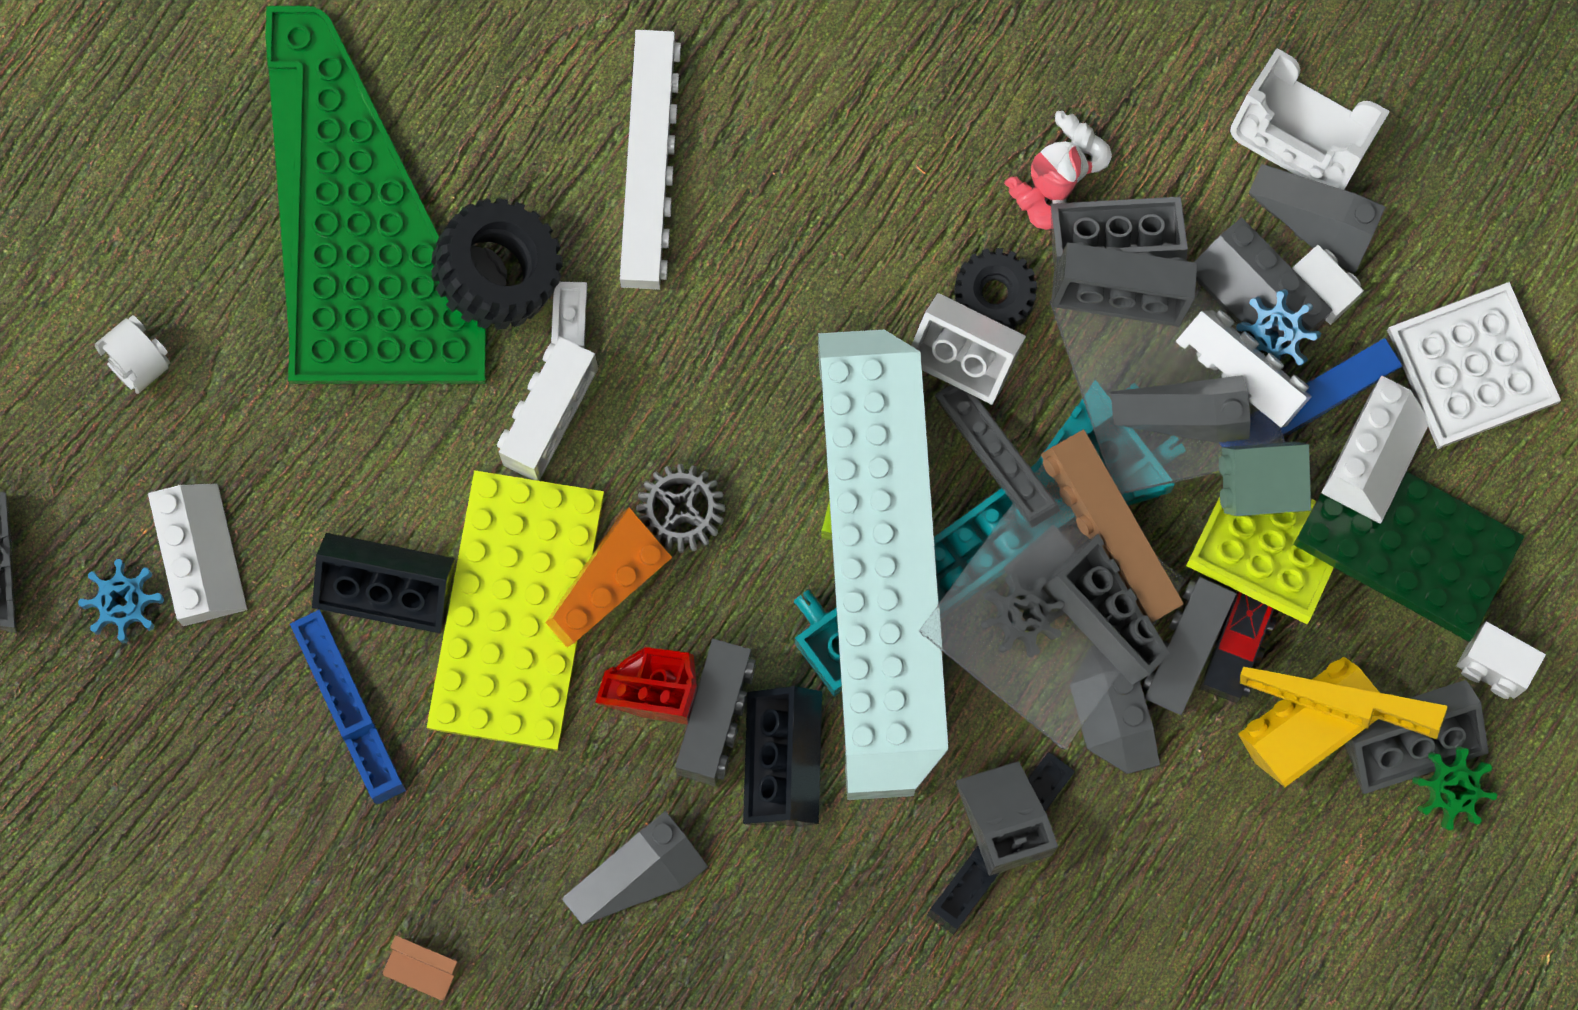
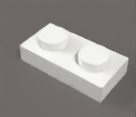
[551,281,587,348]

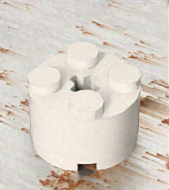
[95,315,170,394]

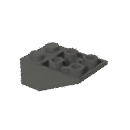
[956,761,1058,876]

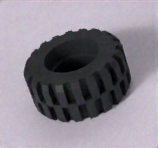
[431,198,563,330]

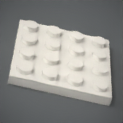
[1387,282,1561,449]

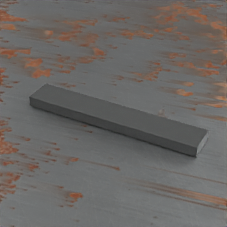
[935,385,1060,528]

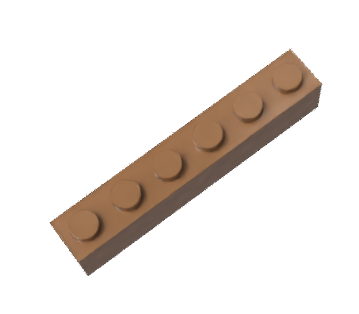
[1041,429,1184,623]

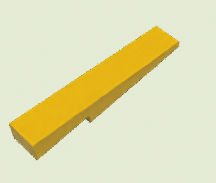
[1240,667,1448,739]

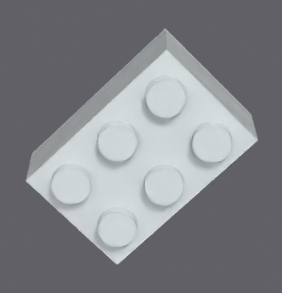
[911,293,1026,405]

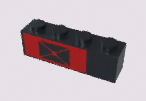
[1199,590,1277,703]

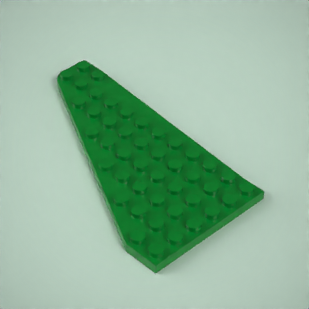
[265,6,487,384]

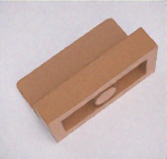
[383,935,460,1001]

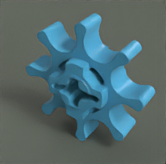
[1236,289,1321,365]
[78,559,164,643]

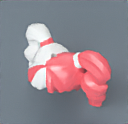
[1004,111,1112,230]

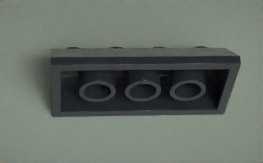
[312,533,455,634]
[743,686,822,826]

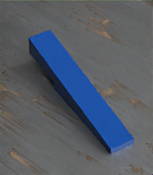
[1218,338,1402,449]
[290,609,406,805]

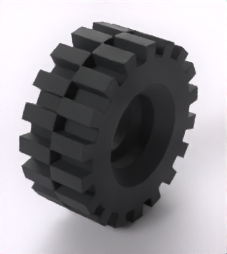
[954,248,1037,330]

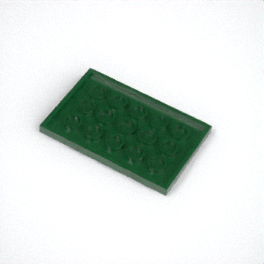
[1293,471,1525,642]

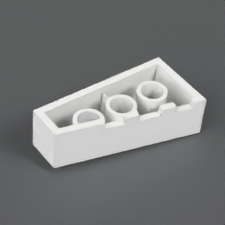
[1176,310,1312,428]

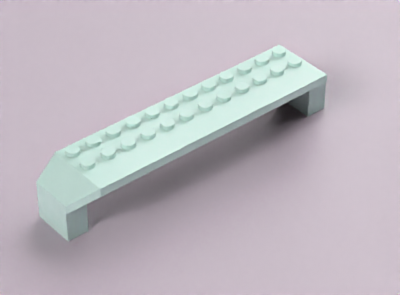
[818,329,948,800]

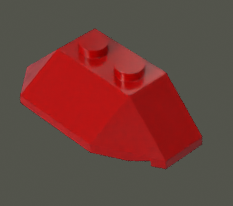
[595,647,697,725]

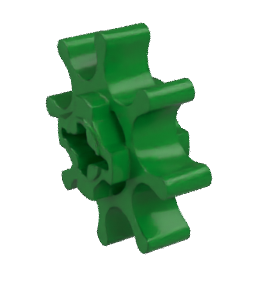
[1412,746,1497,831]

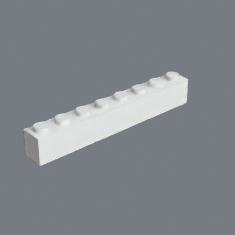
[620,30,681,290]

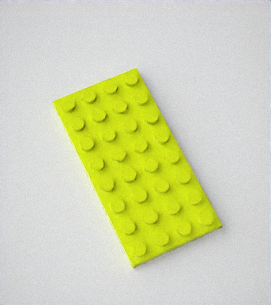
[426,470,604,751]

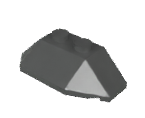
[1069,646,1160,774]

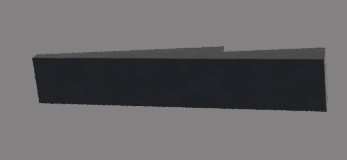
[927,751,1075,935]

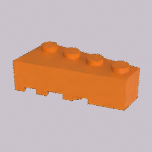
[545,507,672,647]

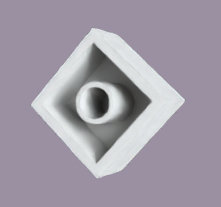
[1456,621,1546,699]

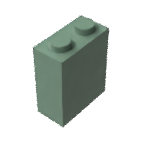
[1219,442,1311,516]

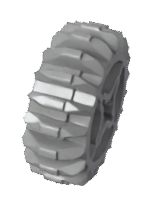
[636,464,725,553]

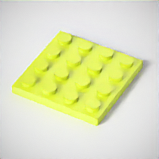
[1186,496,1334,624]

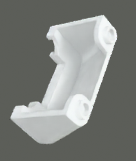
[1230,48,1390,190]

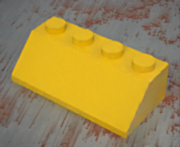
[1238,657,1380,787]

